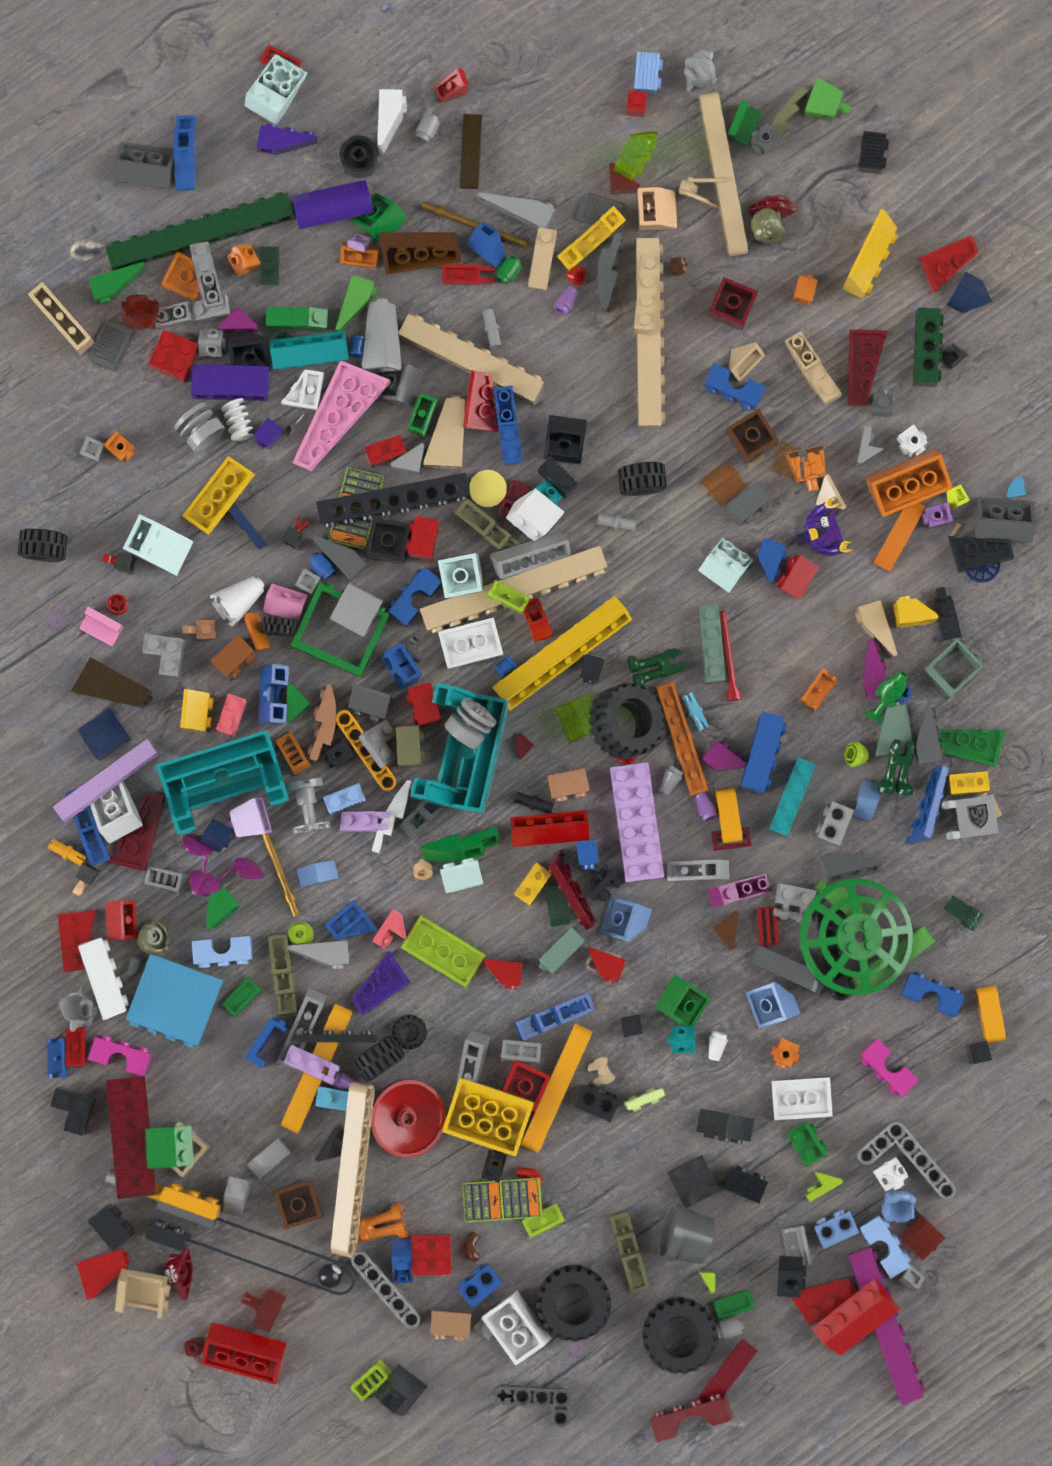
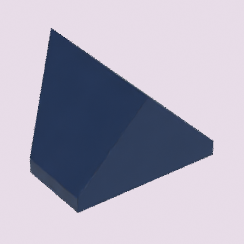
[947,272,992,314]

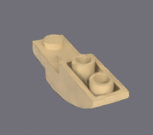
[785,331,842,406]

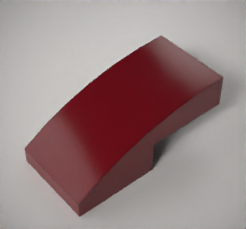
[496,479,530,520]

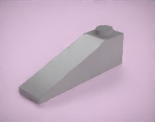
[477,192,555,230]
[276,988,326,1070]

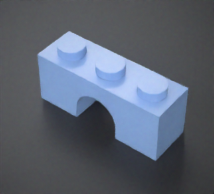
[192,936,253,968]
[858,1215,911,1279]

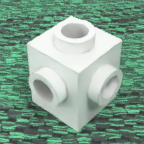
[897,424,928,457]
[873,1157,909,1191]

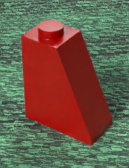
[76,1248,131,1301]

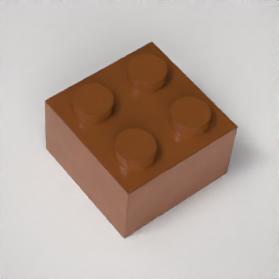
[210,635,257,682]

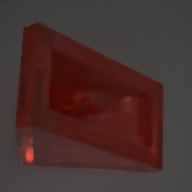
[609,161,640,195]

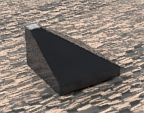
[942,343,968,370]

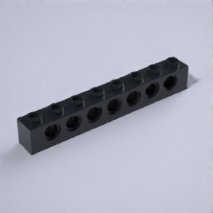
[316,473,471,528]

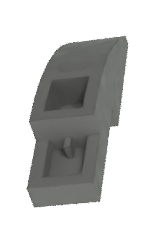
[598,232,625,312]

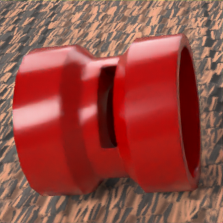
[107,594,129,615]

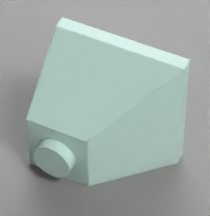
[438,553,483,598]

